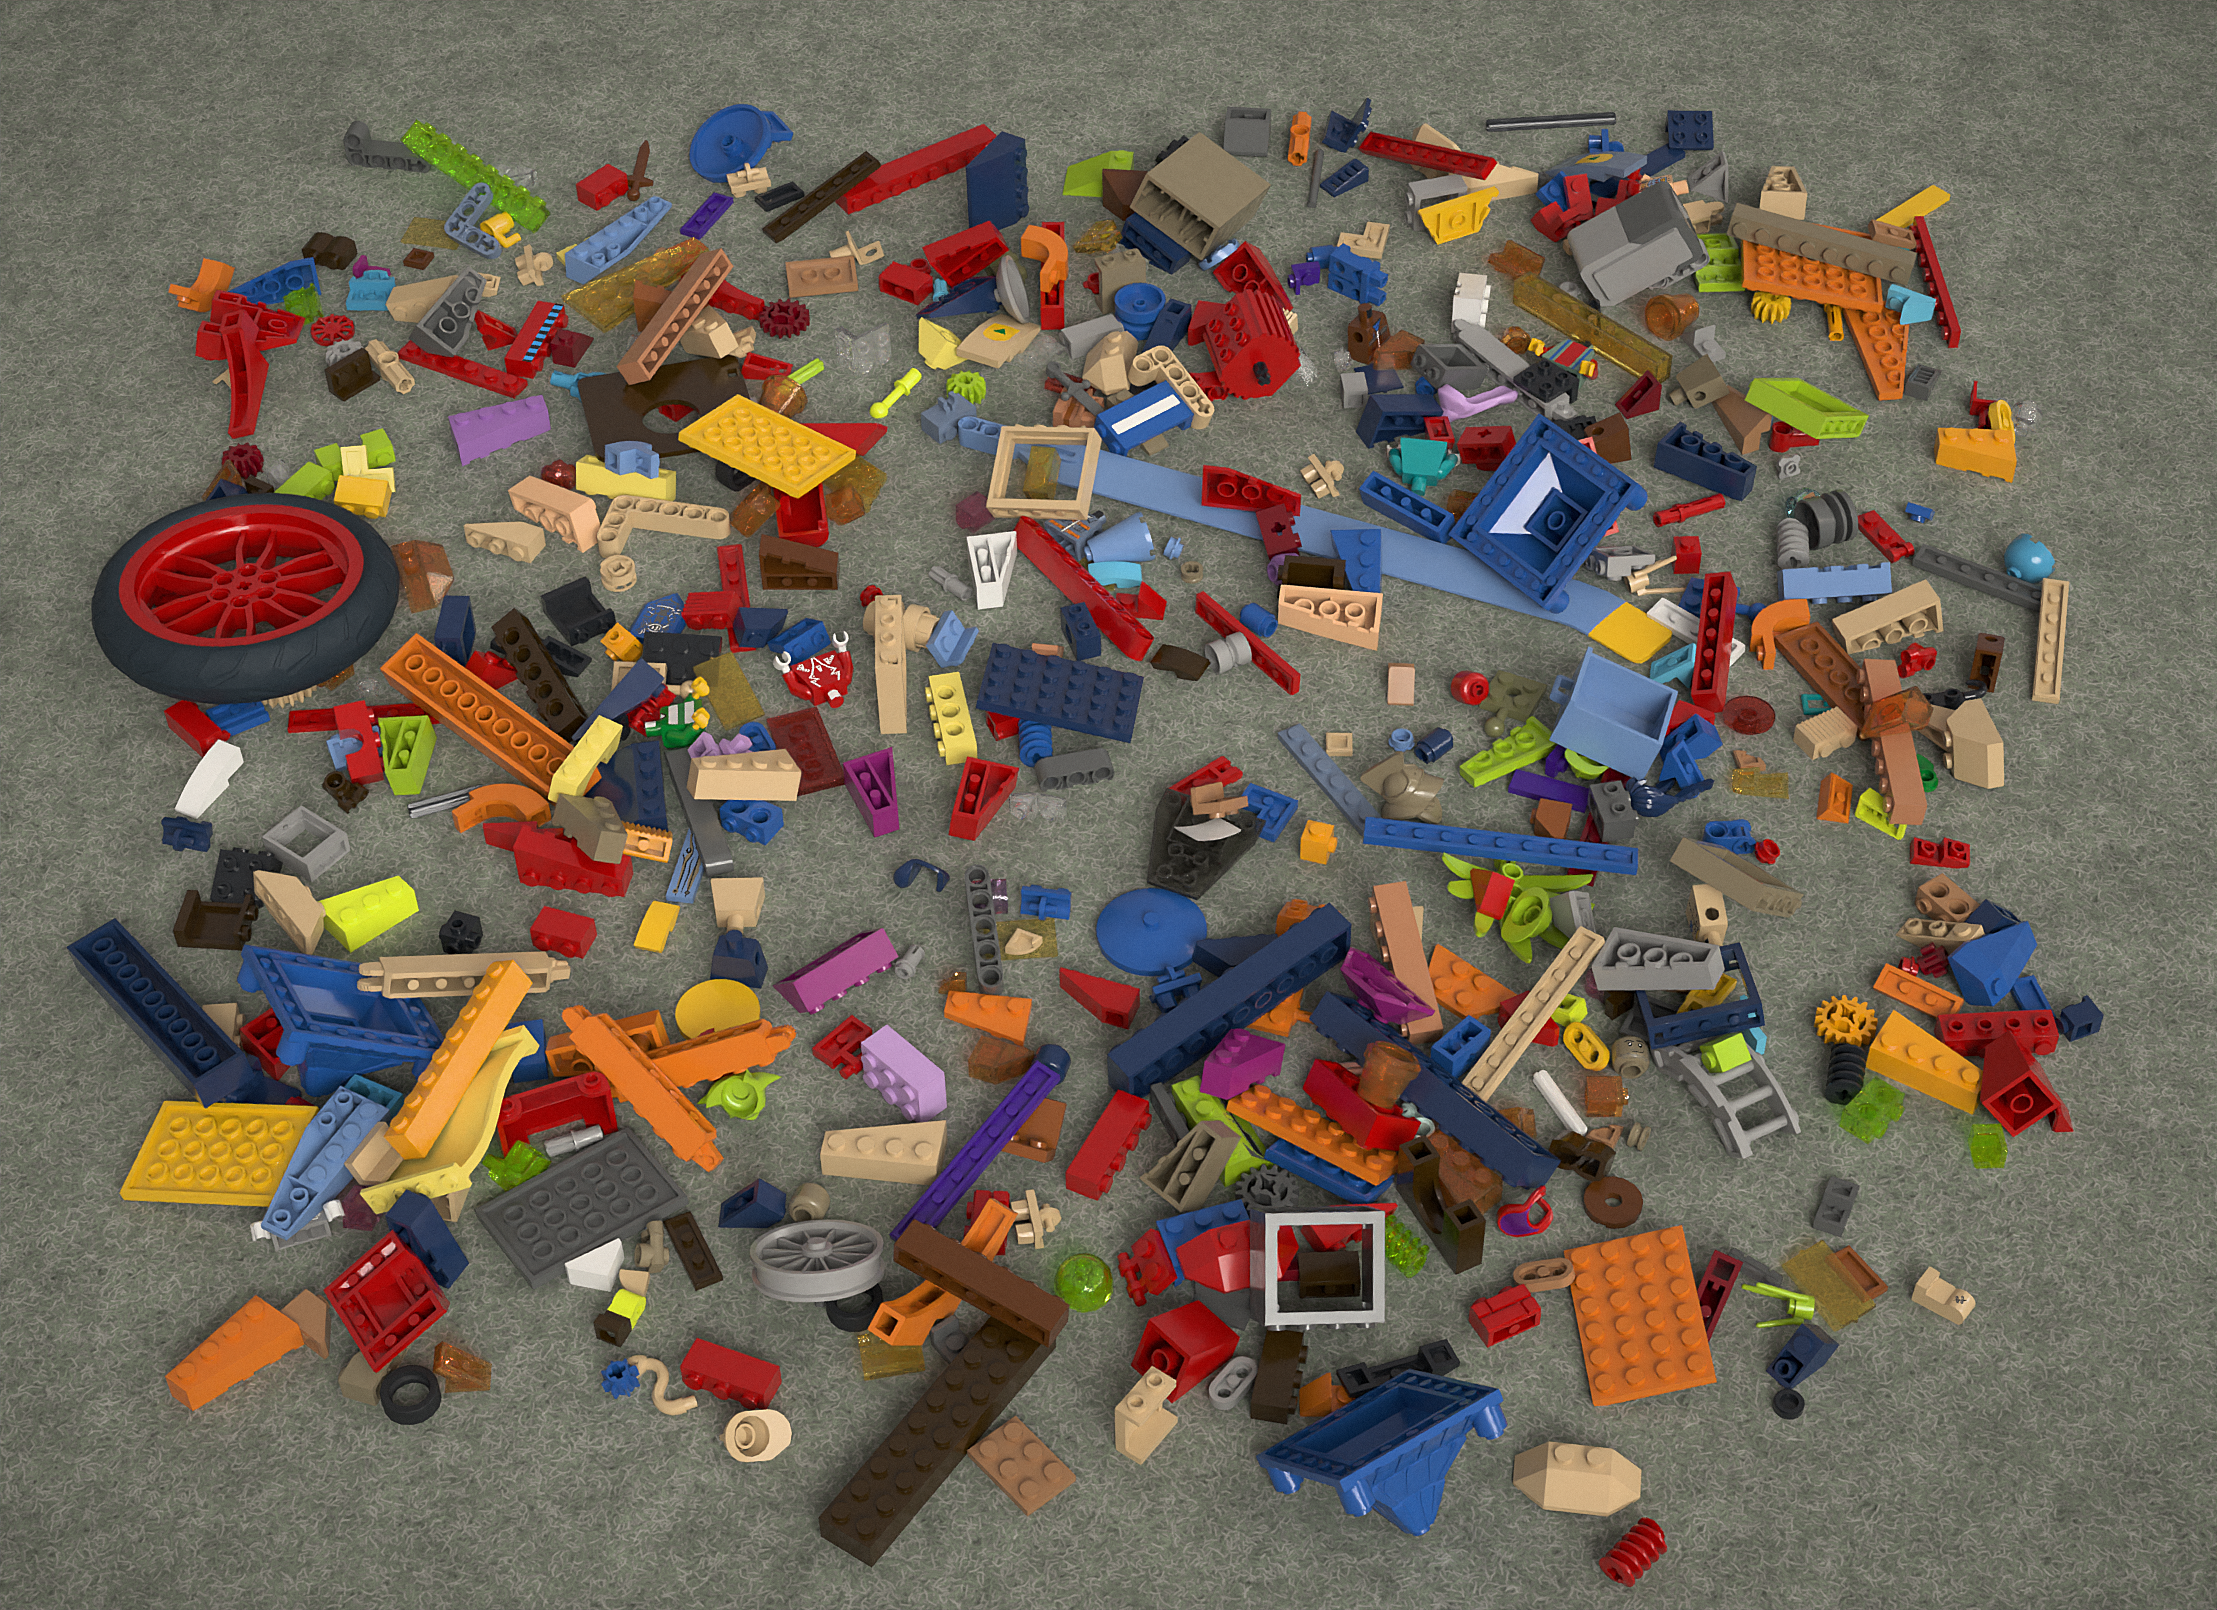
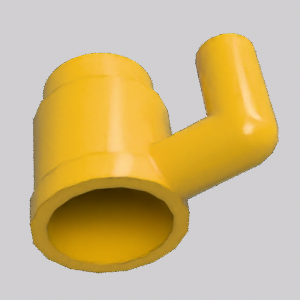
[480,212,521,248]

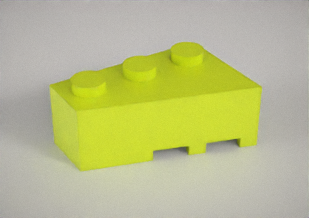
[318,876,419,953]

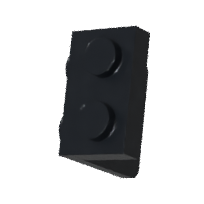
[1513,358,1579,404]
[210,847,283,909]

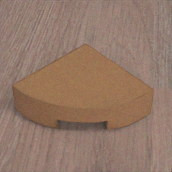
[1732,750,1766,774]
[1585,1124,1624,1149]

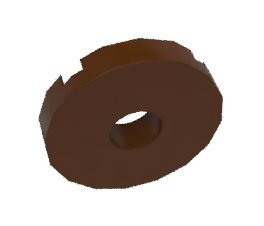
[1583,1176,1643,1229]

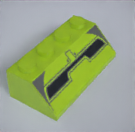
[1171,1075,1276,1187]

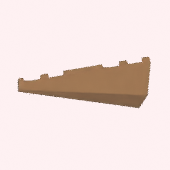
[1711,385,1772,455]

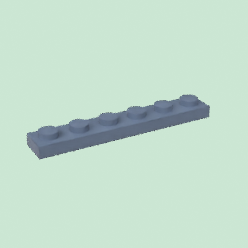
[1278,723,1383,837]

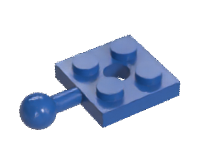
[1678,577,1766,622]

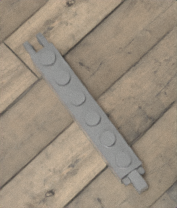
[1453,319,1577,422]

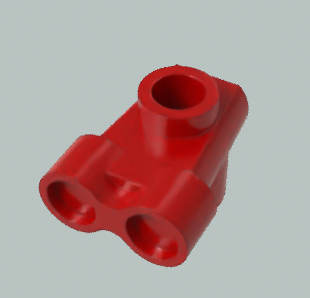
[1897,643,1937,679]

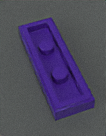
[680,192,734,240]
[1508,769,1589,813]

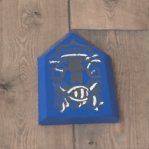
[628,593,686,643]

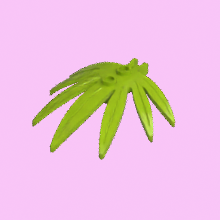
[1442,852,1595,964]

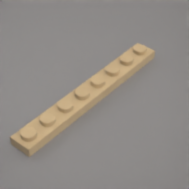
[1462,926,1605,1101]

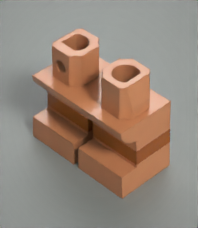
[1053,386,1104,428]

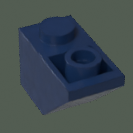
[1766,1323,1839,1389]

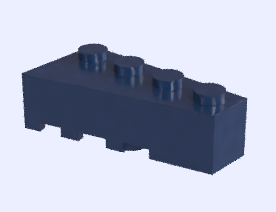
[1654,422,1757,502]

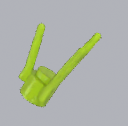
[1741,1282,1815,1328]

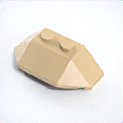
[1410,123,1461,179]
[1082,331,1138,395]
[253,870,326,955]
[1513,1441,1641,1517]

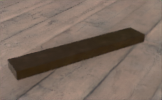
[762,151,881,244]

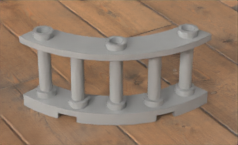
[1649,1032,1801,1159]

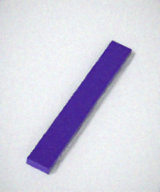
[889,1060,1061,1242]

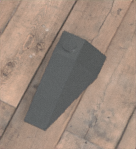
[409,265,487,357]

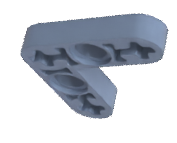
[444,182,502,259]

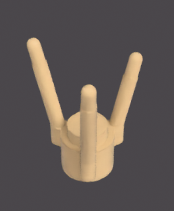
[1624,556,1686,596]

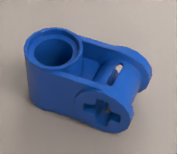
[1702,819,1756,854]

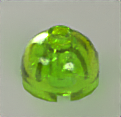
[1054,1252,1114,1313]

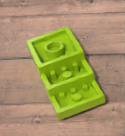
[1693,233,1745,292]

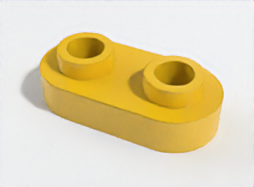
[1988,400,2015,443]
[1563,1022,1610,1071]

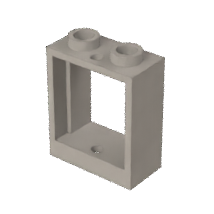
[1404,174,1467,231]
[262,805,351,882]

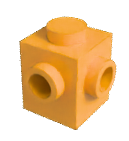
[600,622,643,662]
[1300,820,1338,865]

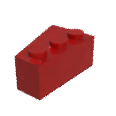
[922,221,1009,287]
[948,756,1019,841]

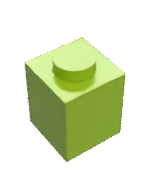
[1699,1032,1752,1073]

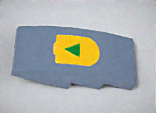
[1545,151,1647,183]

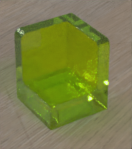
[1968,1124,2008,1169]

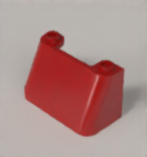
[494,1071,618,1166]

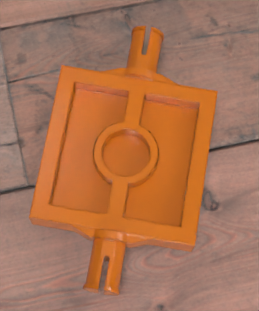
[1247,988,1314,1037]

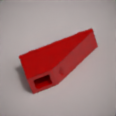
[1059,967,1140,1030]
[1300,1203,1398,1252]

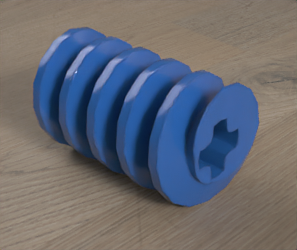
[1018,719,1053,767]

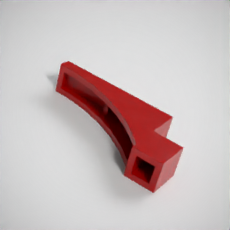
[673,244,765,321]
[219,309,269,439]

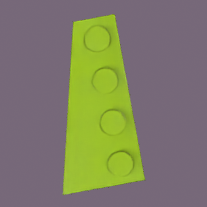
[1459,716,1558,788]

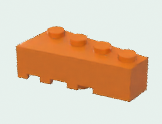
[545,1010,671,1077]

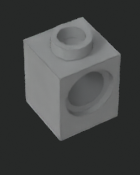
[1340,372,1368,409]

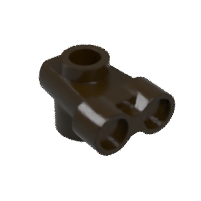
[322,771,369,814]

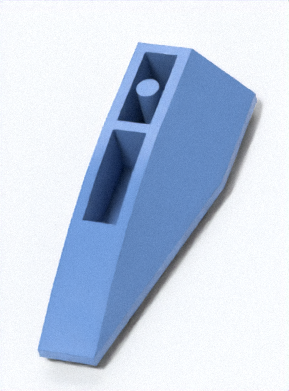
[565,196,672,285]
[261,1086,391,1241]

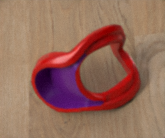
[1496,1185,1553,1237]

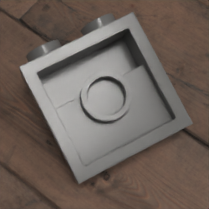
[1585,545,1655,581]

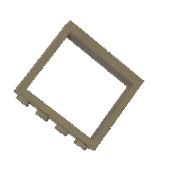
[1670,837,1804,918]

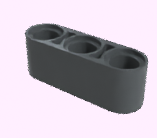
[1034,748,1115,792]

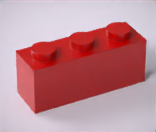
[680,1338,782,1410]

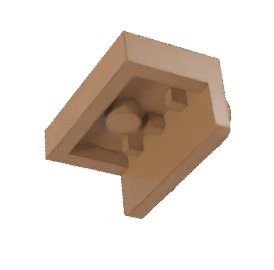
[1190,782,1248,819]

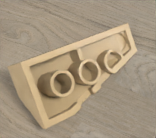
[1447,161,1538,201]

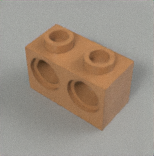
[1915,873,1980,923]

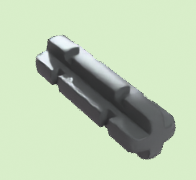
[1728,1248,1783,1288]

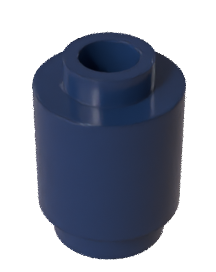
[1414,727,1453,764]

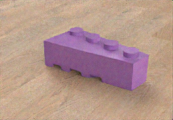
[448,395,551,466]

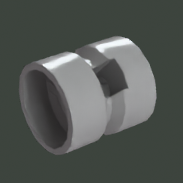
[1204,632,1252,675]

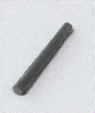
[1307,149,1324,208]

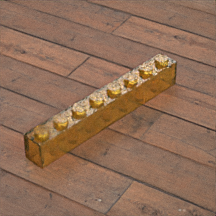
[1513,271,1673,383]

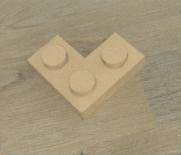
[1337,222,1390,259]

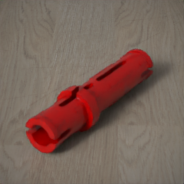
[1653,493,1725,528]

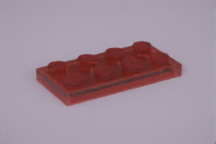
[766,707,845,797]

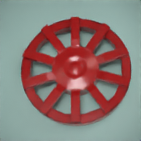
[310,314,355,346]

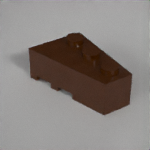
[759,534,840,590]

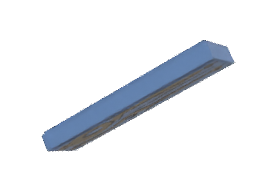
[666,828,704,904]

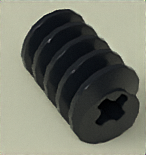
[1825,1043,1867,1105]

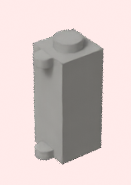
[1058,314,1124,359]

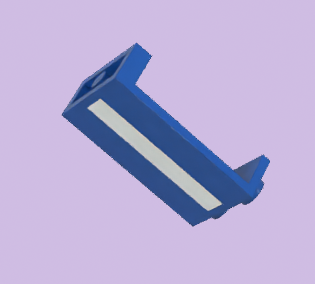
[1094,380,1194,457]

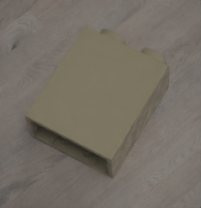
[1130,132,1271,261]

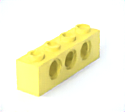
[925,672,978,765]

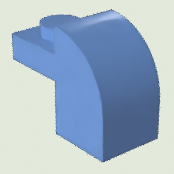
[605,441,660,479]

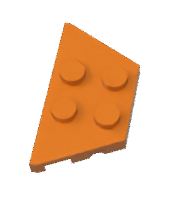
[1428,944,1517,1020]

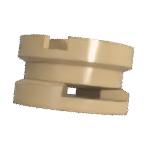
[600,555,637,592]

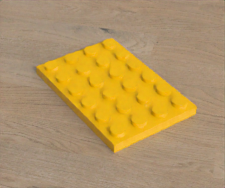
[678,394,856,498]
[119,1101,320,1207]

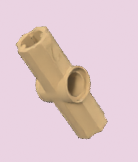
[365,339,415,394]

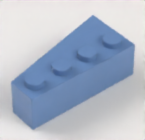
[1777,562,1892,605]

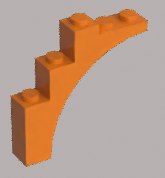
[867,1198,1018,1346]

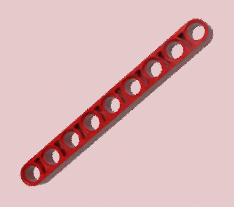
[1013,516,1154,661]

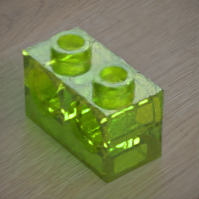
[1839,1076,1905,1145]

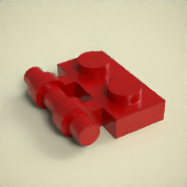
[812,1015,873,1080]
[1117,1228,1178,1307]

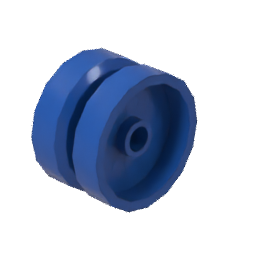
[1115,283,1166,341]

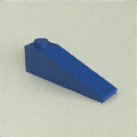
[228,257,321,305]
[1947,921,2037,1007]

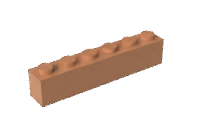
[1368,881,1444,1045]

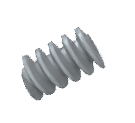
[1776,517,1809,569]

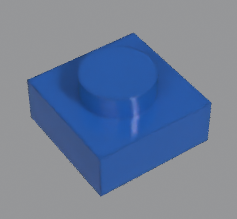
[1905,502,1935,523]

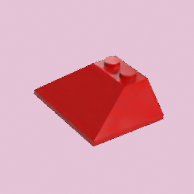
[323,1230,450,1373]

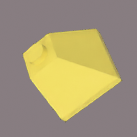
[919,317,968,370]

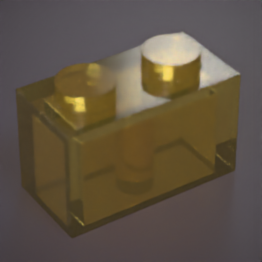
[1023,446,1061,500]

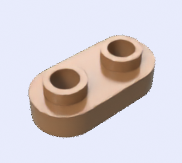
[1513,1258,1575,1293]

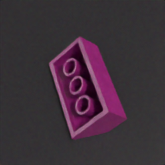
[772,928,898,1015]

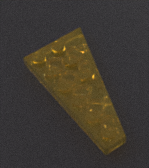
[561,237,709,333]

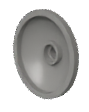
[994,255,1030,324]

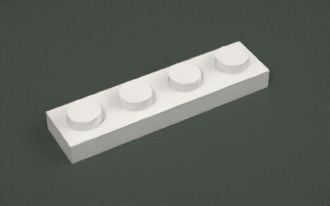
[1647,597,1745,667]

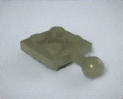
[1479,670,1547,738]

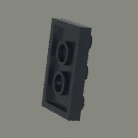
[642,631,723,688]

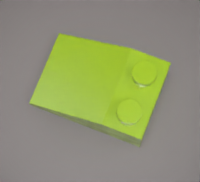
[1063,150,1134,197]

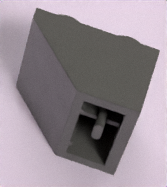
[1223,106,1271,157]

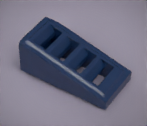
[1320,159,1369,197]

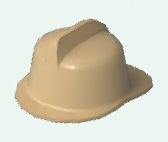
[719,1409,792,1462]

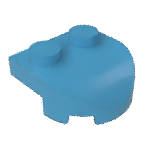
[346,270,396,311]

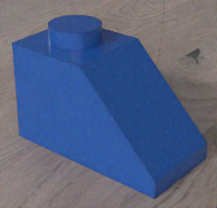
[1659,714,1723,763]

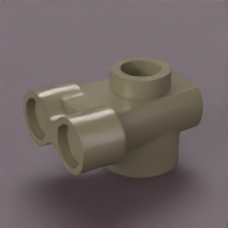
[634,1221,669,1273]

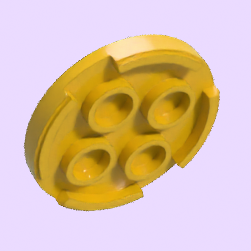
[675,979,760,1040]

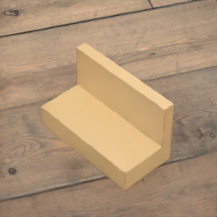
[344,1122,403,1185]

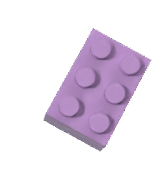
[861,1025,947,1123]

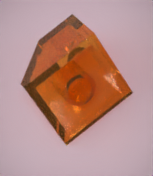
[1860,686,1934,739]

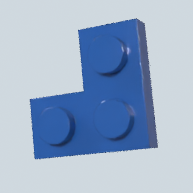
[1241,783,1298,842]

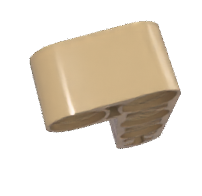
[1128,346,1214,429]

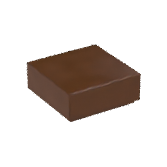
[403,248,435,270]

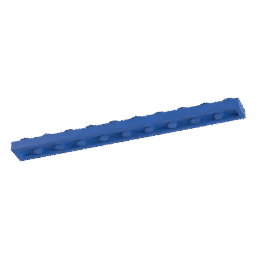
[1363,817,1638,875]

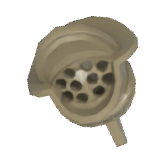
[1360,751,1444,825]

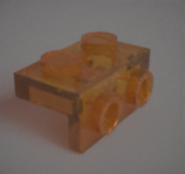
[1488,240,1545,283]

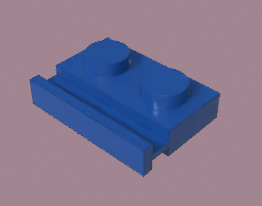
[205,701,270,737]

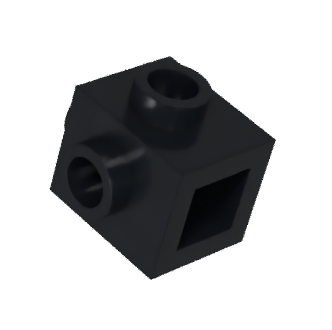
[439,910,483,955]

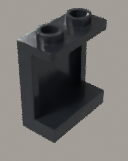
[541,576,616,647]

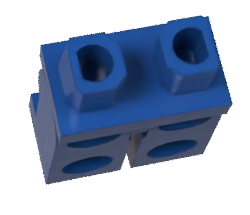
[1328,243,1388,306]

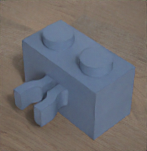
[921,391,977,444]

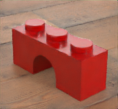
[333,700,385,785]

